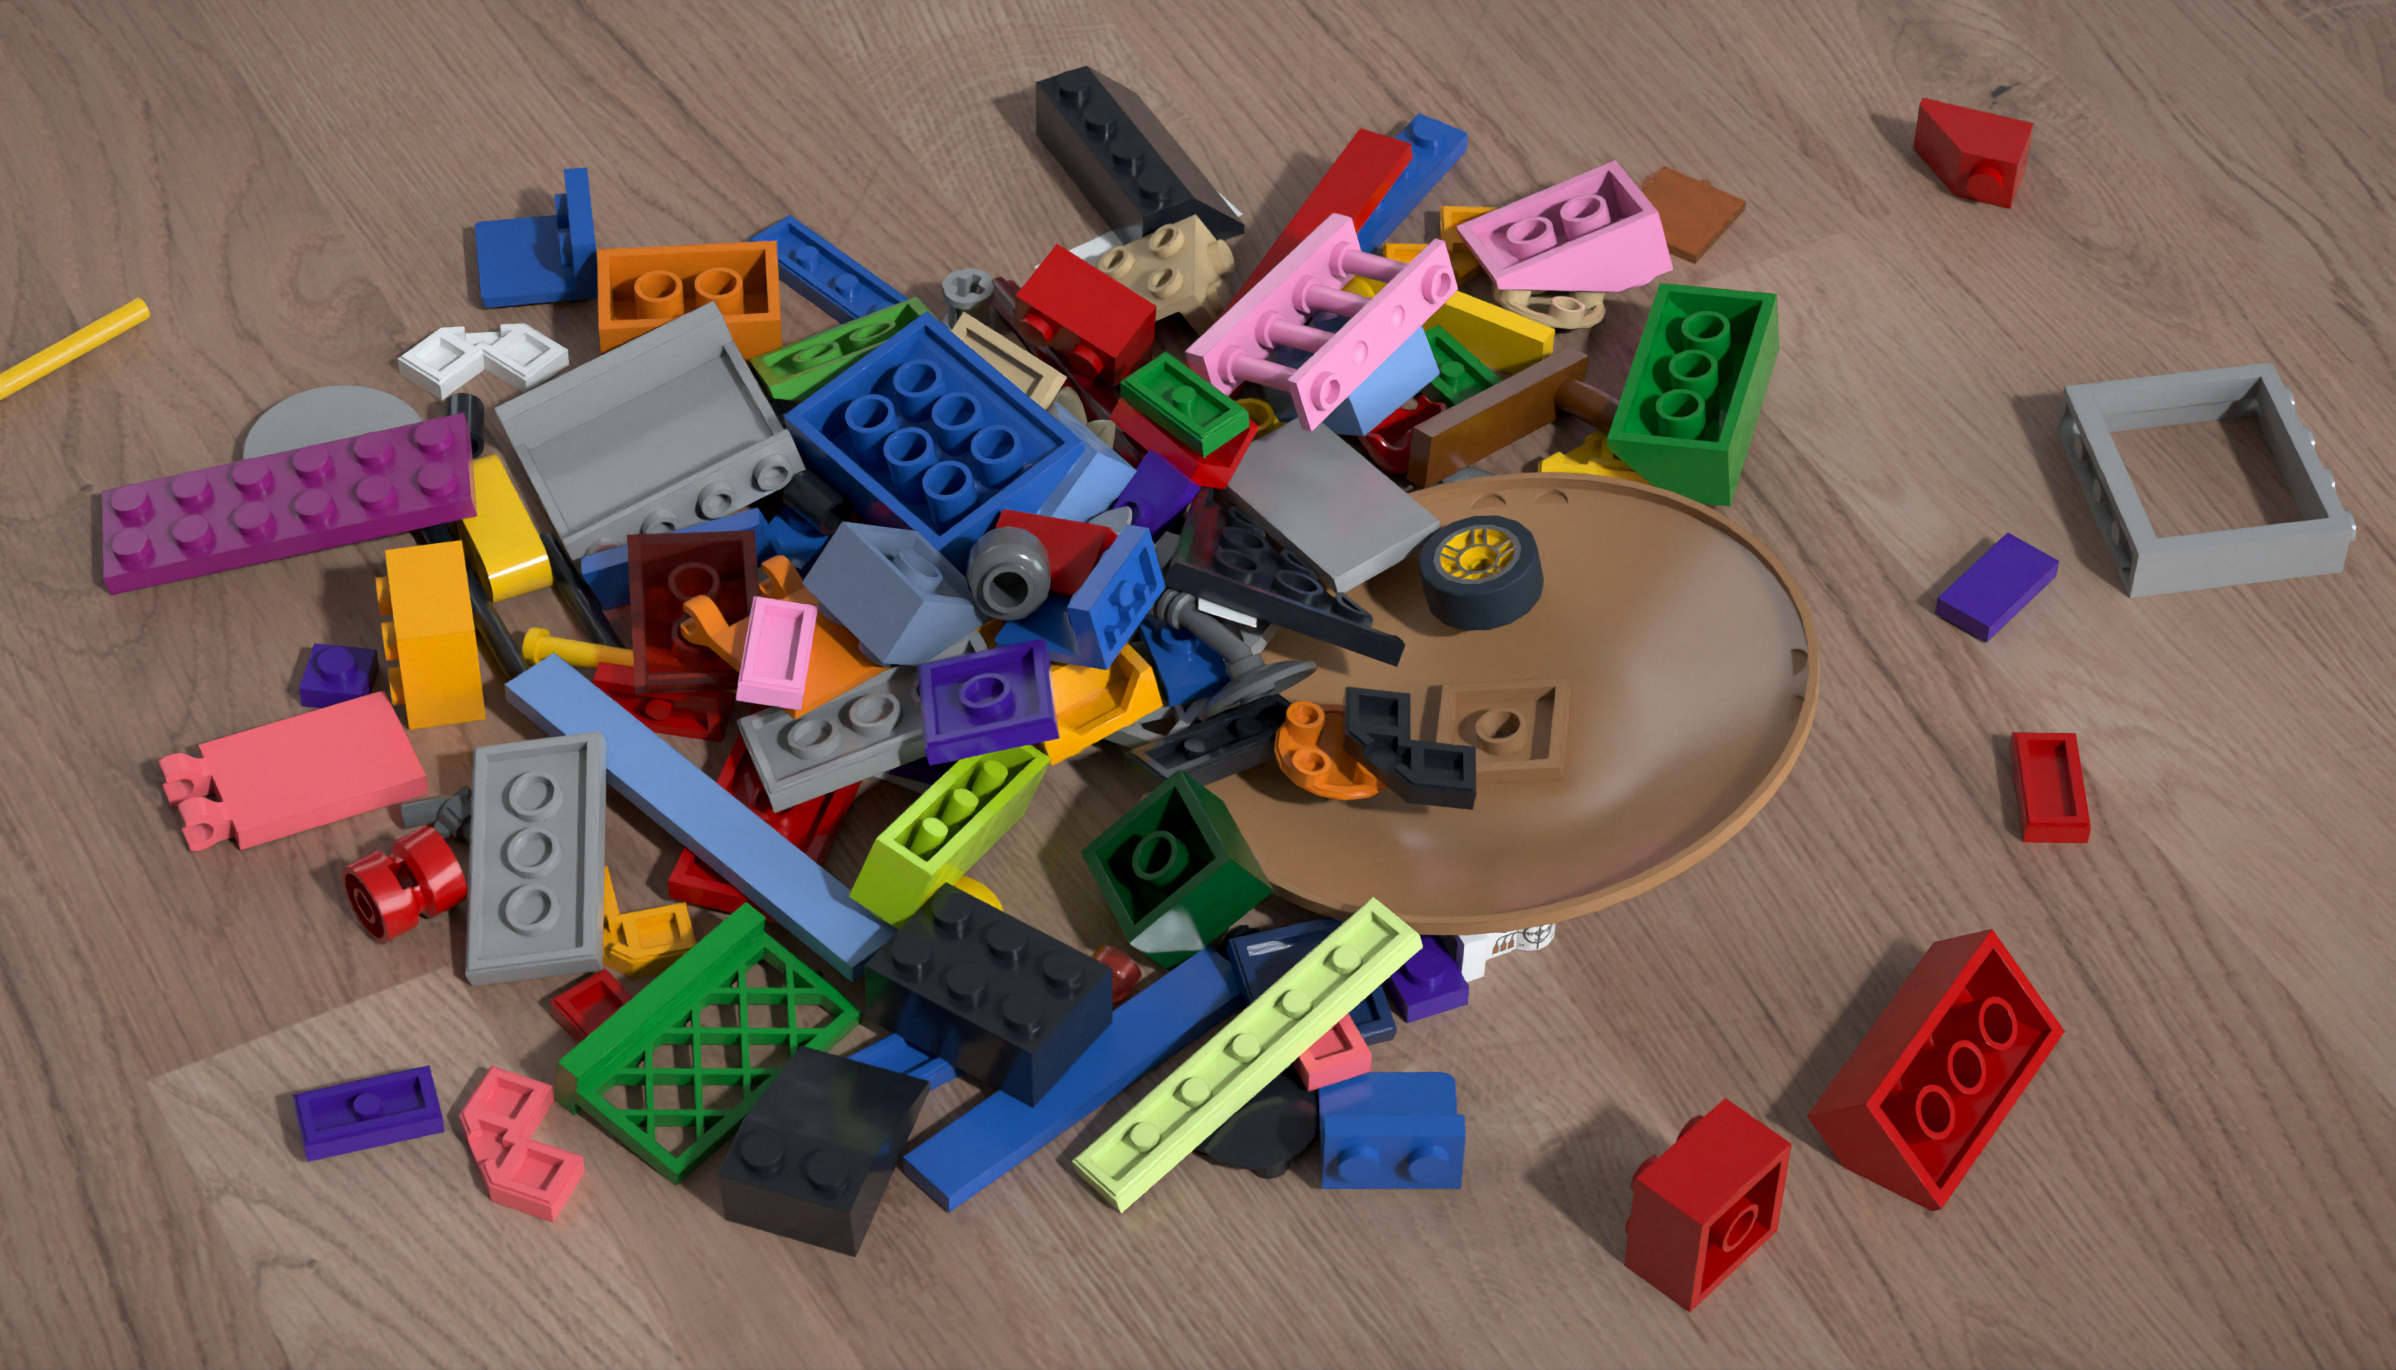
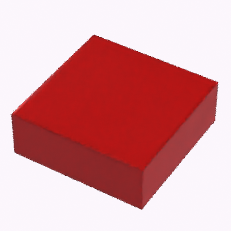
[549,968,633,1044]

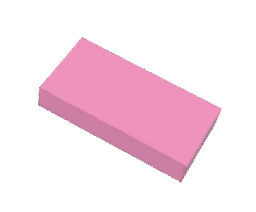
[736,596,818,710]

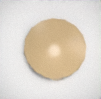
[1490,283,1606,329]

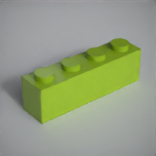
[848,745,1052,930]

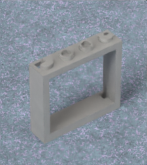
[2056,362,2356,598]

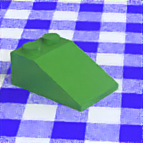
[749,297,940,401]

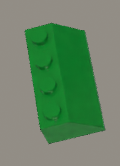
[1607,283,1779,507]

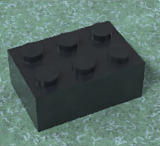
[864,882,1112,1108]

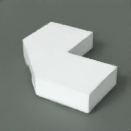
[398,323,569,400]

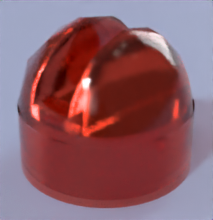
[1090,945,1142,1003]

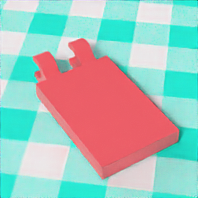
[158,690,428,851]

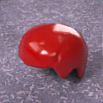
[1358,395,1448,474]

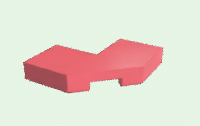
[459,1065,585,1223]

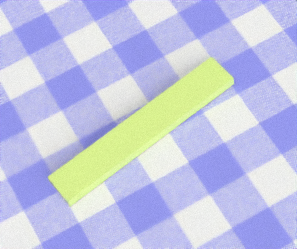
[1072,897,1423,1213]

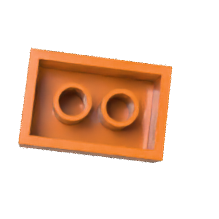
[597,241,783,376]

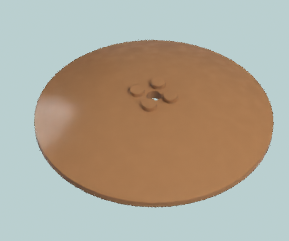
[1175,472,1820,935]

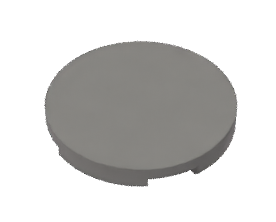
[243,385,422,460]

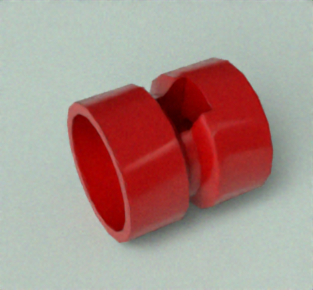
[341,825,468,945]

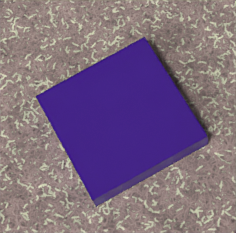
[917,638,1059,766]

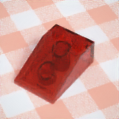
[627,530,760,694]

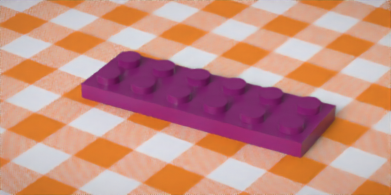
[102,413,477,595]

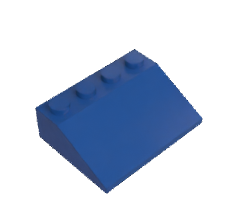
[784,311,1085,577]

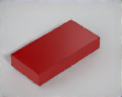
[2009,732,2091,843]

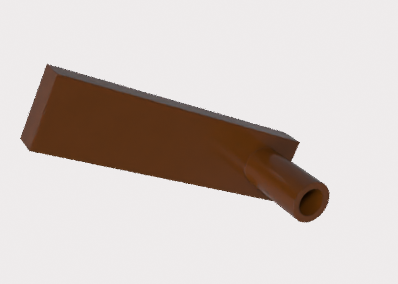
[1406,346,1620,489]

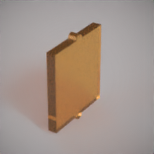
[1641,166,1746,264]

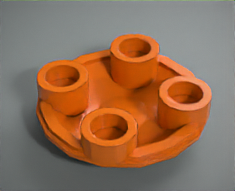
[1274,701,1389,801]

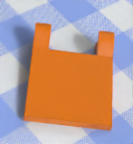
[680,555,891,720]

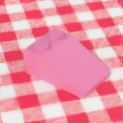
[1456,160,1673,292]

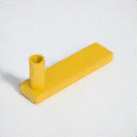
[1309,275,1555,376]

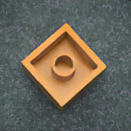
[375,540,486,730]

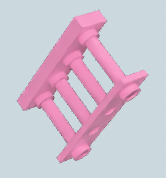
[1185,213,1458,432]

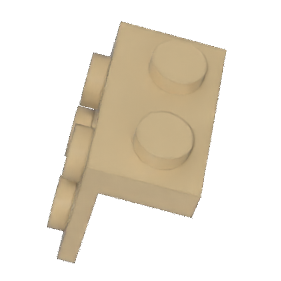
[1095,214,1235,337]

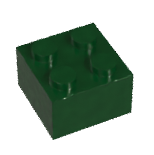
[1080,769,1274,971]

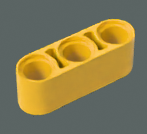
[449,454,553,604]

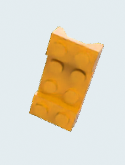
[971,618,1163,766]

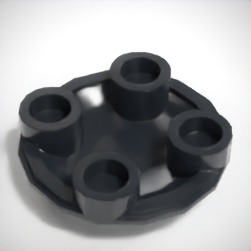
[1193,1068,1320,1179]

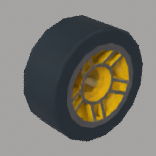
[1418,515,1544,631]

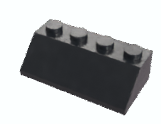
[1036,65,1245,245]

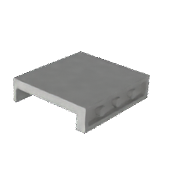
[494,301,806,585]

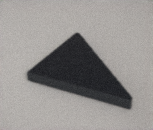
[1164,486,1405,667]

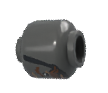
[966,526,1051,621]

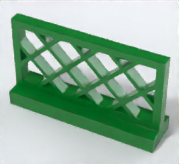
[554,902,863,1186]

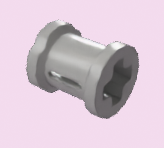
[942,268,995,331]

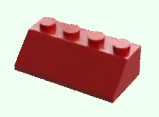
[1807,929,2065,1211]

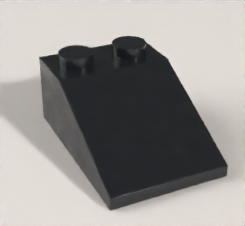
[717,1046,930,1257]

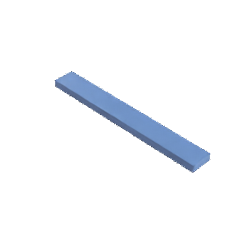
[504,653,898,983]

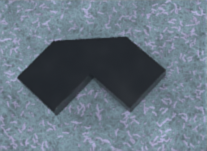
[1342,687,1476,810]

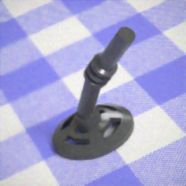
[1148,581,1317,723]

